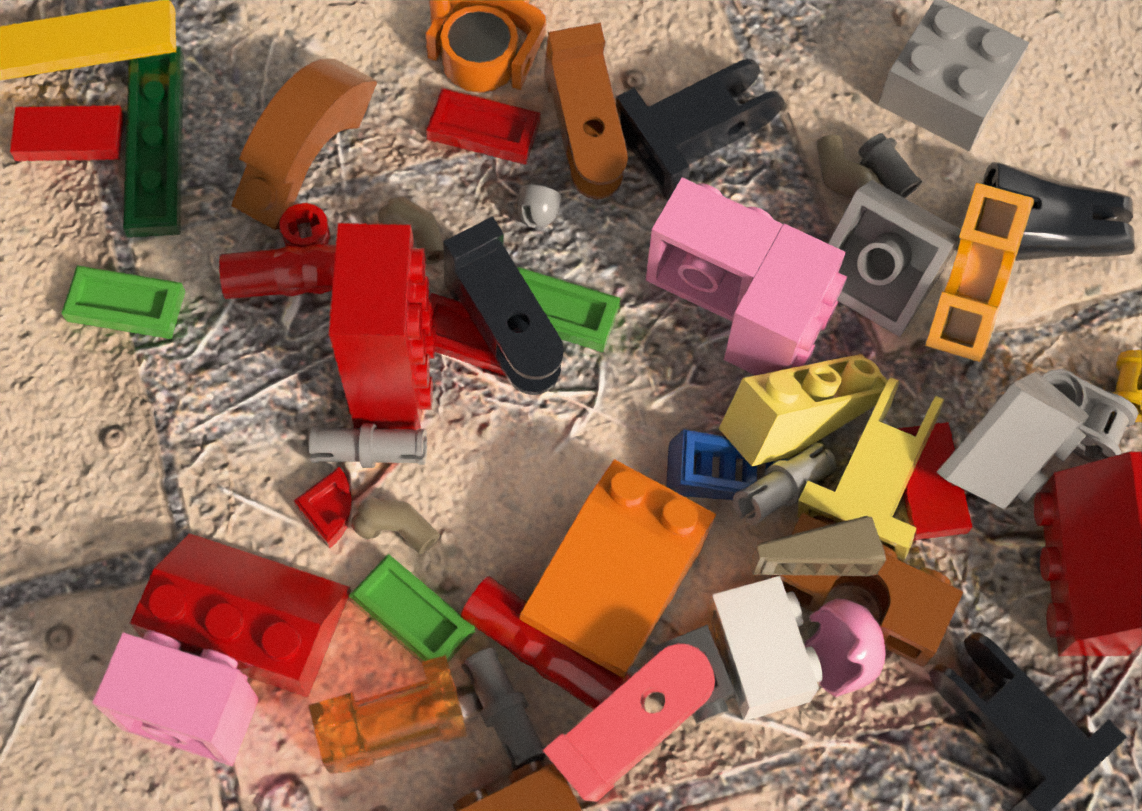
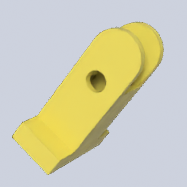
[797,377,944,562]

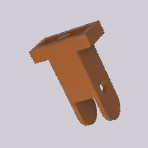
[544,22,628,199]

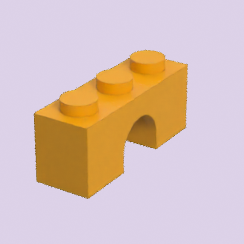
[925,183,1034,362]

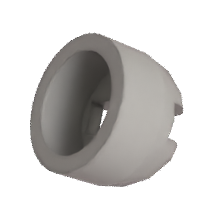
[517,184,562,227]

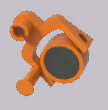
[426,0,546,93]

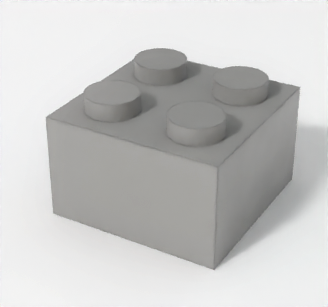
[878,0,1030,152]

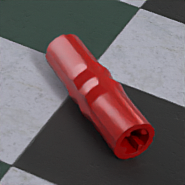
[219,243,336,300]
[461,576,633,710]

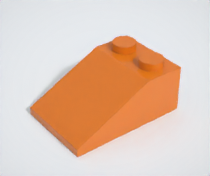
[519,459,716,678]

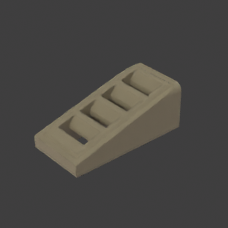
[749,515,886,576]

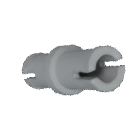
[309,423,427,468]
[733,443,836,525]

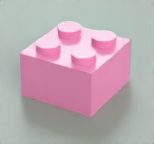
[645,178,783,322]
[724,223,847,375]
[92,631,259,766]

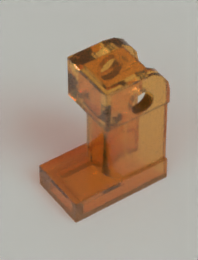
[308,655,467,774]

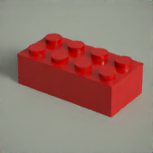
[329,223,436,429]

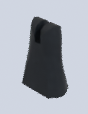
[982,162,1135,261]

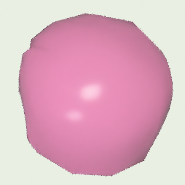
[804,598,886,697]

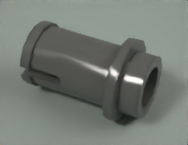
[858,133,922,198]

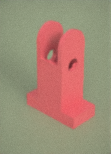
[543,644,715,802]

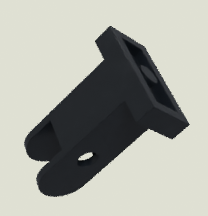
[616,59,784,201]
[443,216,564,395]
[929,632,1127,811]

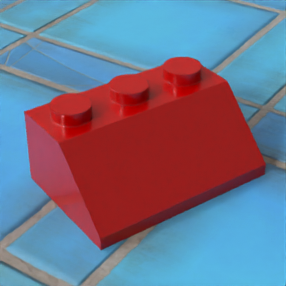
[1034,452,1142,656]
[129,533,351,698]

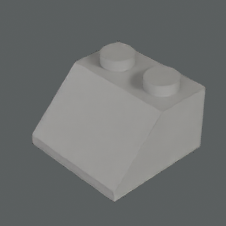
[828,180,961,337]
[937,371,1089,509]

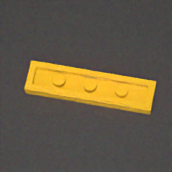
[0,0,176,80]

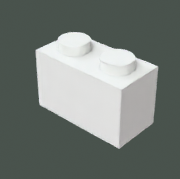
[707,576,823,721]

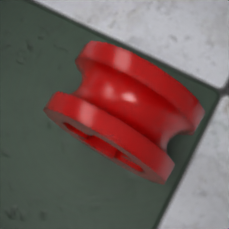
[279,203,331,247]

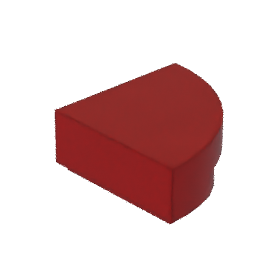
[293,467,353,549]

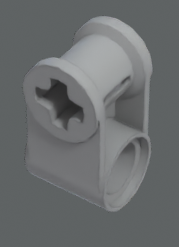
[1042,369,1138,462]

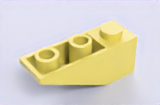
[719,354,888,466]

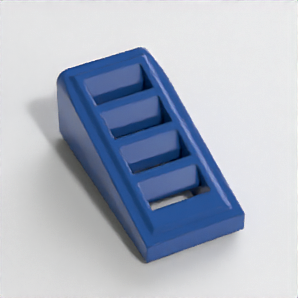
[666,430,788,500]

